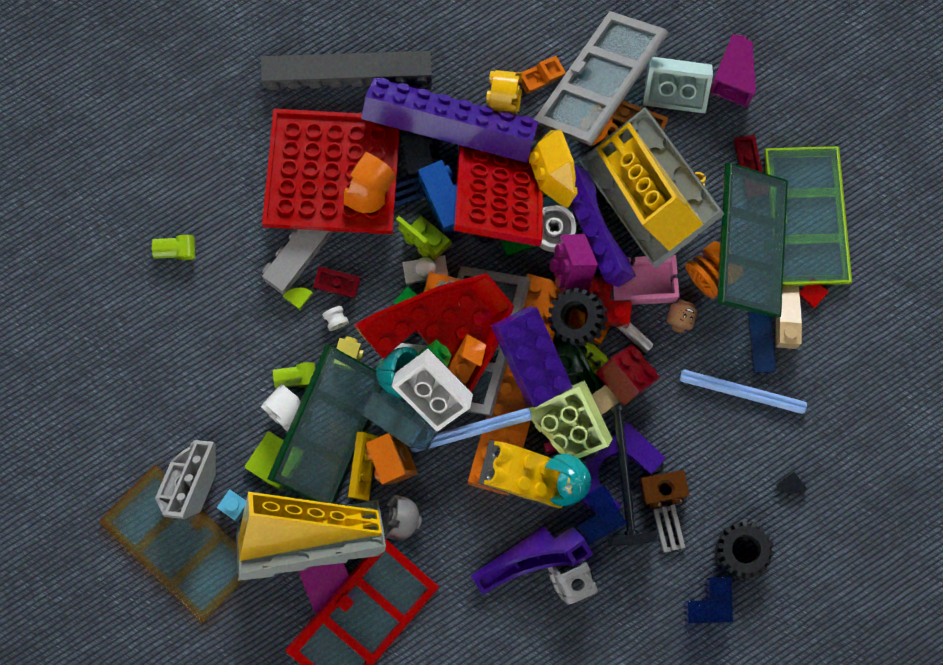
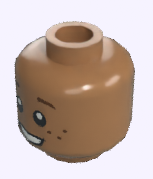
[667,300,698,333]

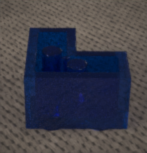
[576,484,627,546]
[684,577,733,624]

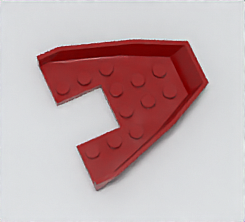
[354,273,514,392]

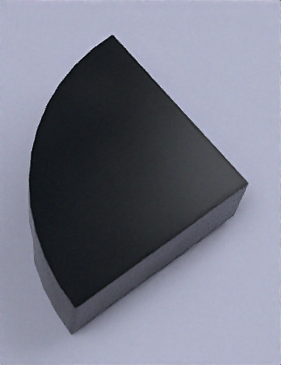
[776,472,807,494]

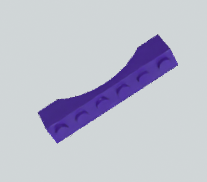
[571,165,636,287]

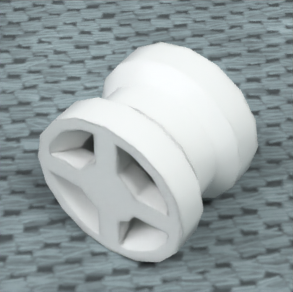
[322,306,349,331]

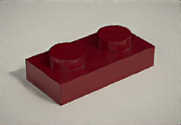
[313,267,361,299]

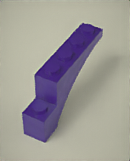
[471,526,593,595]

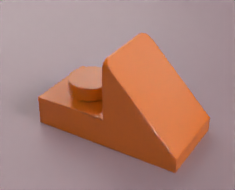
[448,334,486,384]

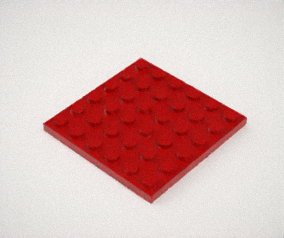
[262,109,400,235]

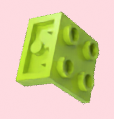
[396,216,452,261]
[245,431,305,491]

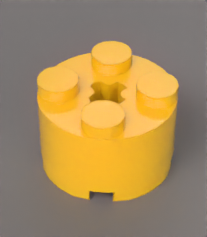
[486,70,522,115]

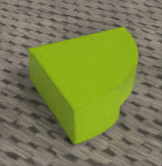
[283,288,313,310]

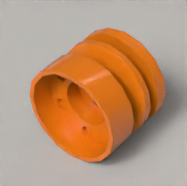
[685,241,743,299]

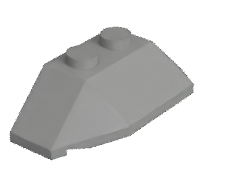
[155,440,216,519]

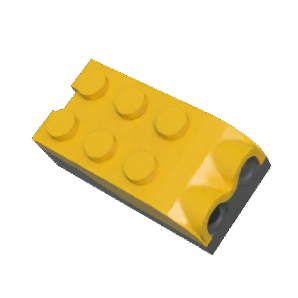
[478,440,562,508]

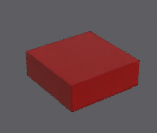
[799,278,829,309]

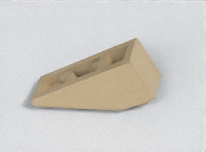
[775,286,802,349]

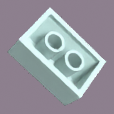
[643,57,713,113]

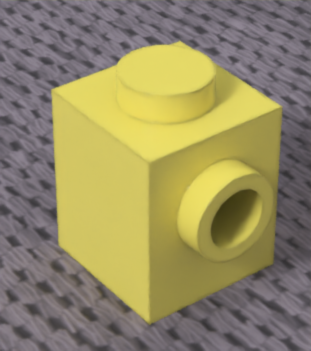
[332,336,364,372]

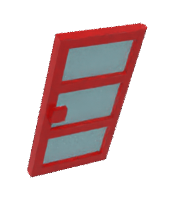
[284,538,439,665]

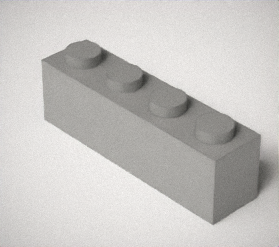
[262,229,334,294]

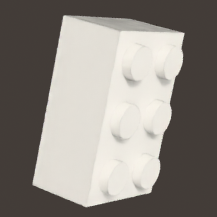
[392,349,473,431]

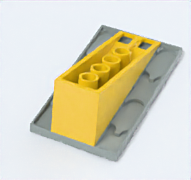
[579,107,725,268]
[236,492,386,581]

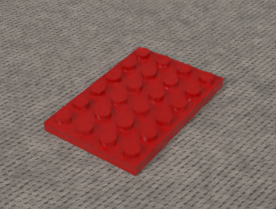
[454,145,543,246]

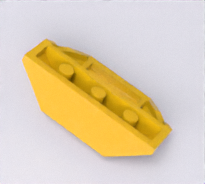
[529,130,578,208]

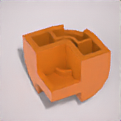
[343,152,396,213]

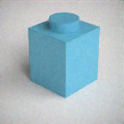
[217,489,246,523]

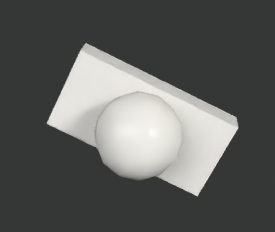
[402,255,448,284]

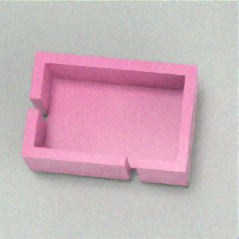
[611,255,679,305]

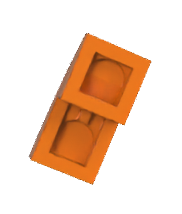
[520,56,566,94]

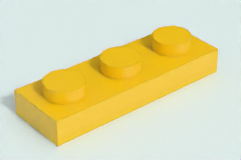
[348,432,378,501]

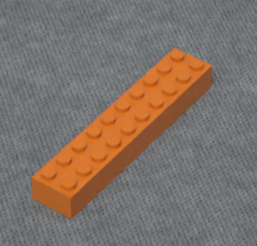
[467,273,561,496]

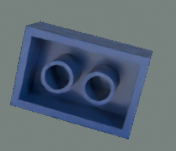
[418,160,459,237]

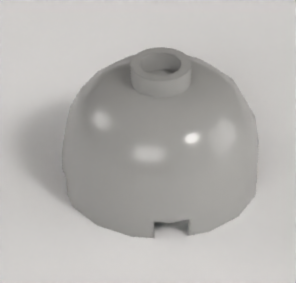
[382,494,422,540]

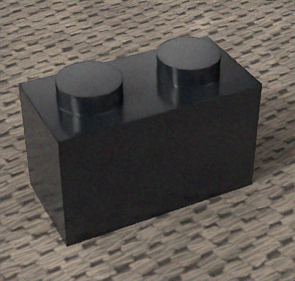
[401,132,436,179]

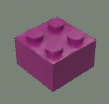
[550,234,598,294]

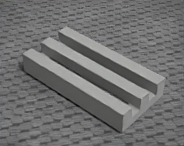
[653,505,685,553]

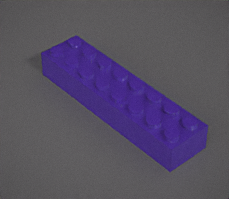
[361,78,538,163]

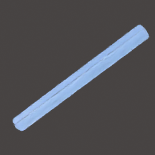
[680,370,807,414]
[409,408,532,452]

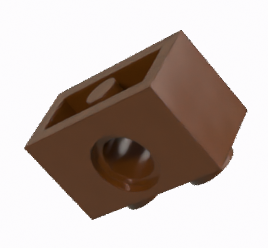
[639,470,690,509]

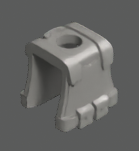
[548,560,598,605]

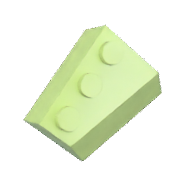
[526,380,613,459]

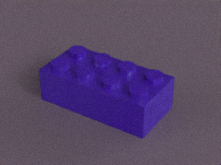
[491,306,573,408]

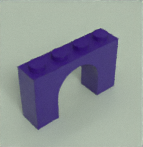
[580,422,666,524]

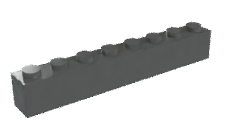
[261,51,432,90]

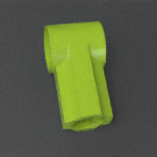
[152,235,195,260]
[273,362,316,389]

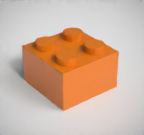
[365,433,418,485]

